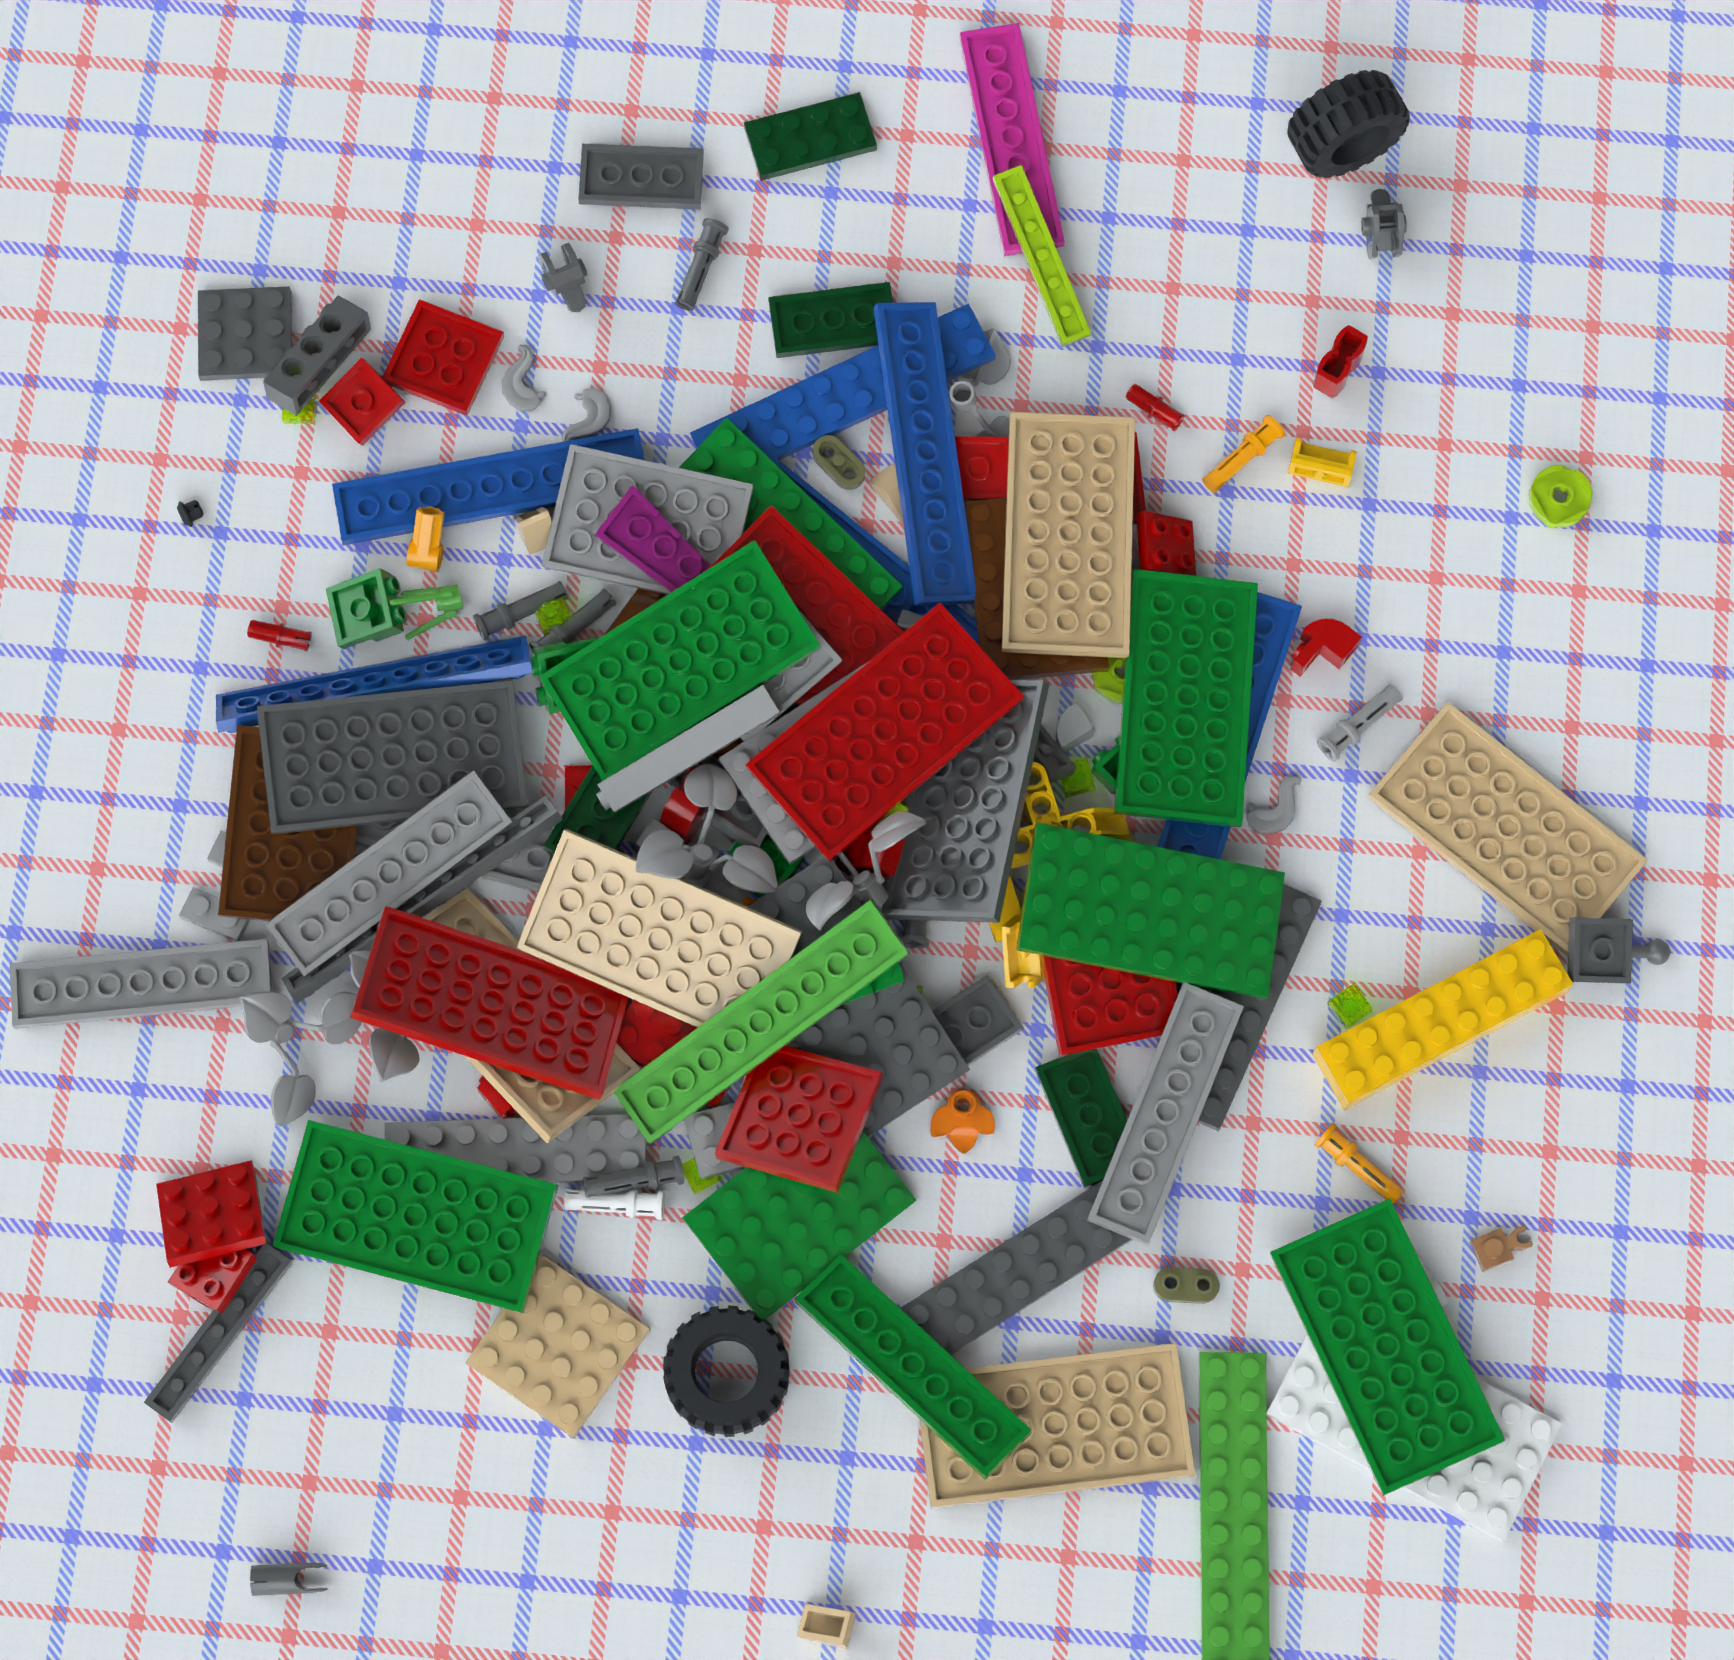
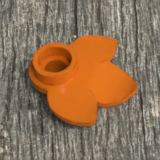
[930,1089,995,1154]

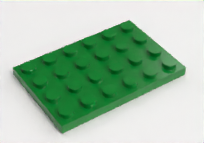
[682,1130,917,1320]

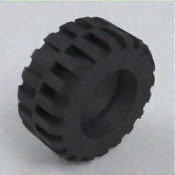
[1287,70,1410,178]
[663,1305,790,1437]

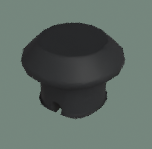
[177,500,204,527]

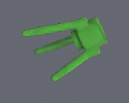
[390,584,463,640]

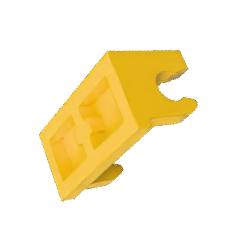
[1287,437,1357,487]
[1001,915,1045,988]

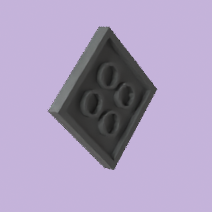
[198,286,293,381]

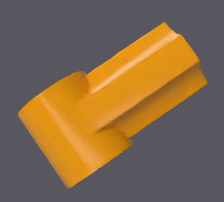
[406,507,445,572]

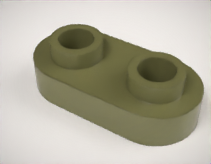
[813,435,865,490]
[1153,1267,1220,1304]

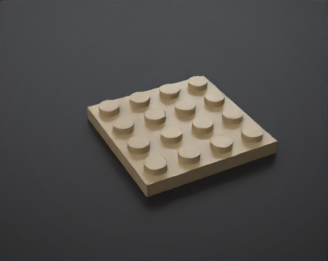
[465,1255,650,1439]

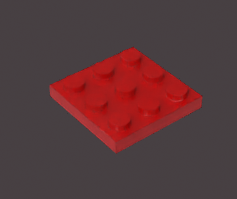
[382,299,504,416]
[156,1160,267,1268]

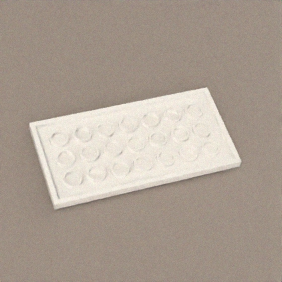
[1266,1335,1562,1542]

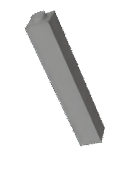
[596,685,780,813]

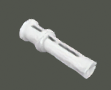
[564,1189,665,1220]

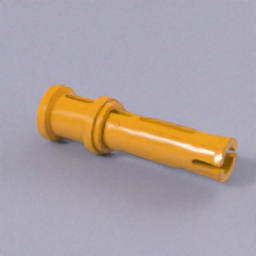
[1202,415,1285,493]
[1314,1123,1405,1204]

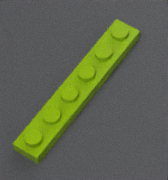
[992,165,1091,347]

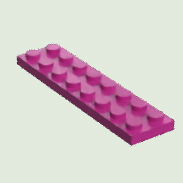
[960,23,1065,256]

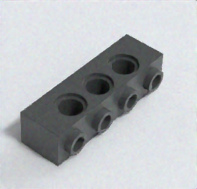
[263,295,371,416]

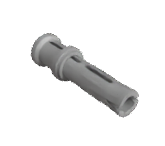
[1317,685,1403,762]

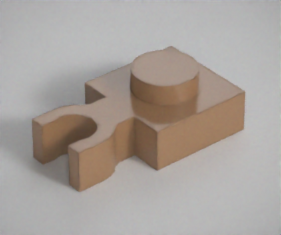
[1470,1225,1533,1272]

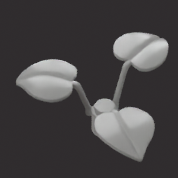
[887,329,1010,437]
[635,764,778,893]
[804,812,927,931]
[349,950,420,1082]
[240,991,362,1126]

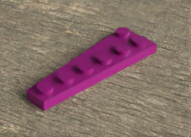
[595,485,710,593]

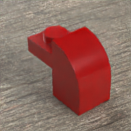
[1290,619,1362,677]
[660,766,706,845]

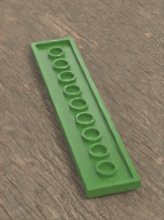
[614,900,910,1144]
[1199,1352,1270,1660]

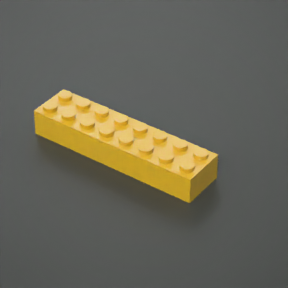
[1312,929,1573,1111]

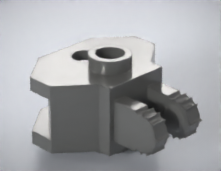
[1361,189,1407,259]
[538,242,588,313]

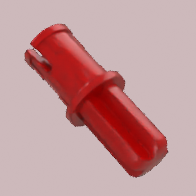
[1125,384,1185,432]
[247,620,312,652]

